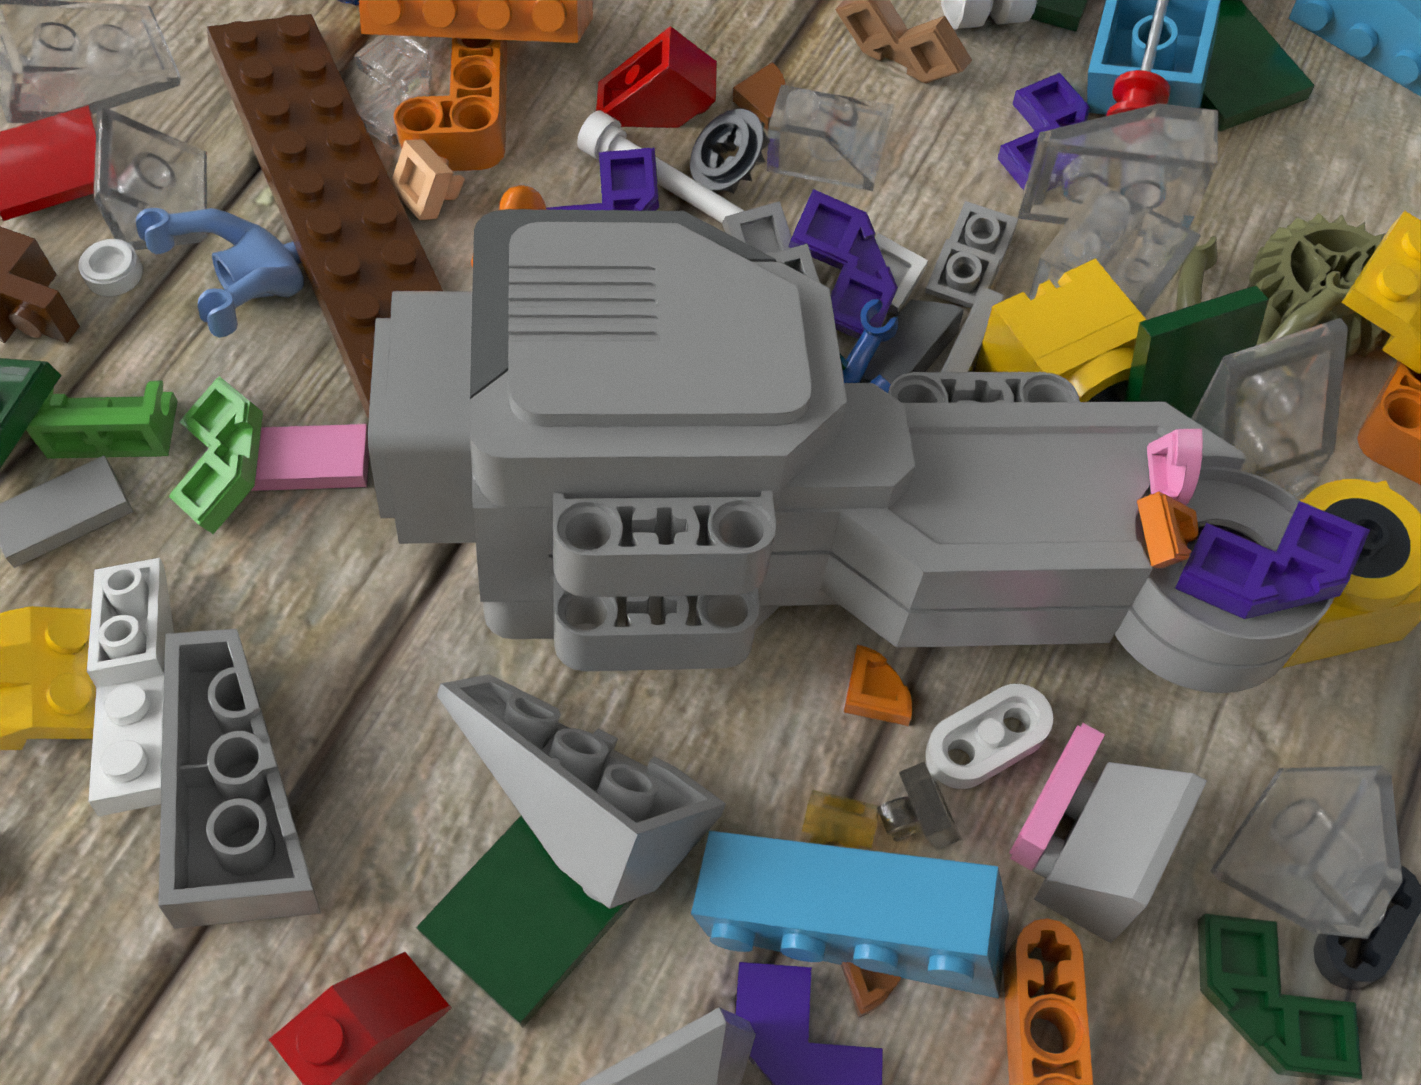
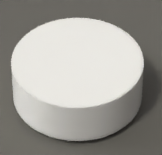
[78,239,143,296]

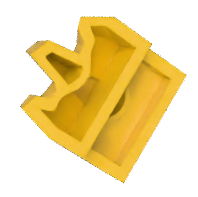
[1341,211,1421,374]
[0,606,96,750]

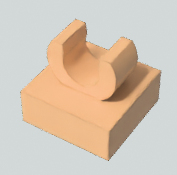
[391,139,465,220]

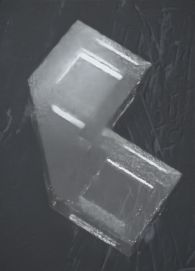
[354,35,432,150]

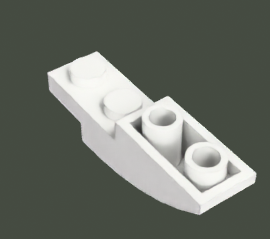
[87,558,174,817]

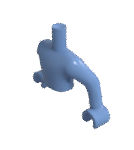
[136,208,304,338]

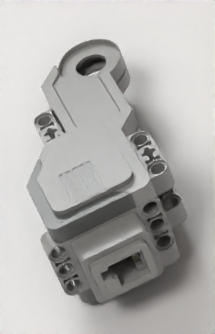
[368,209,1334,693]

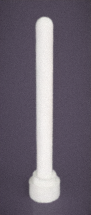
[577,110,744,223]

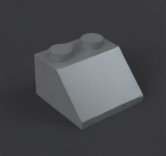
[1033,762,1207,943]

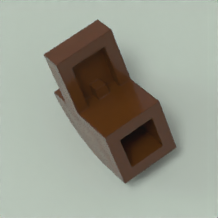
[0,226,80,344]

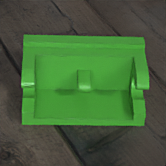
[26,380,178,459]

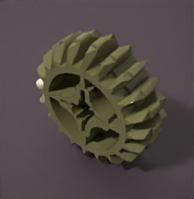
[1247,213,1391,362]

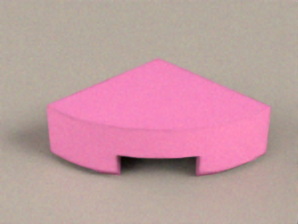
[1147,428,1203,506]

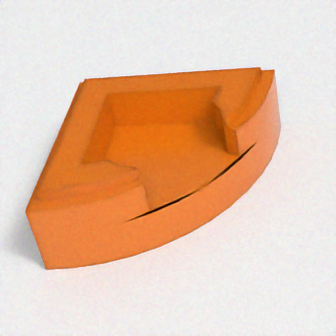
[1137,491,1199,569]
[844,644,912,726]

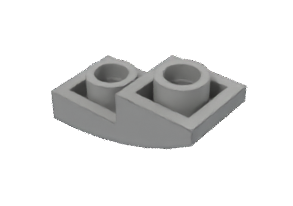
[925,201,1019,309]

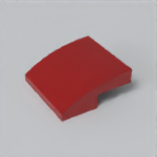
[0,105,115,221]

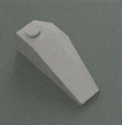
[437,674,726,909]

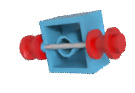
[1087,0,1221,145]

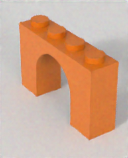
[359,0,593,43]

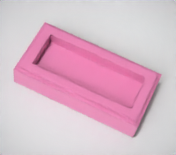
[251,424,369,491]
[1009,723,1105,871]

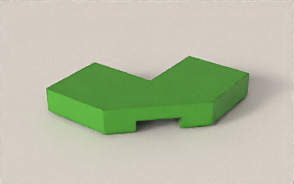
[169,376,263,534]

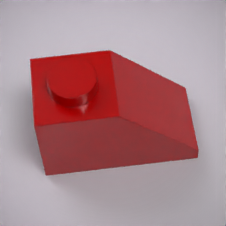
[596,26,717,128]
[268,952,452,1085]

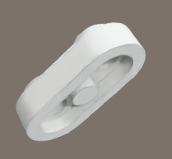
[926,684,1053,789]

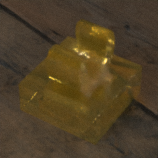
[802,790,879,849]

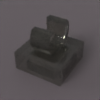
[877,761,962,850]

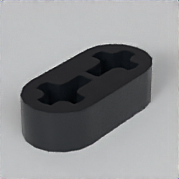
[1313,861,1421,990]

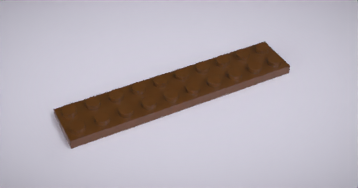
[207,14,443,420]

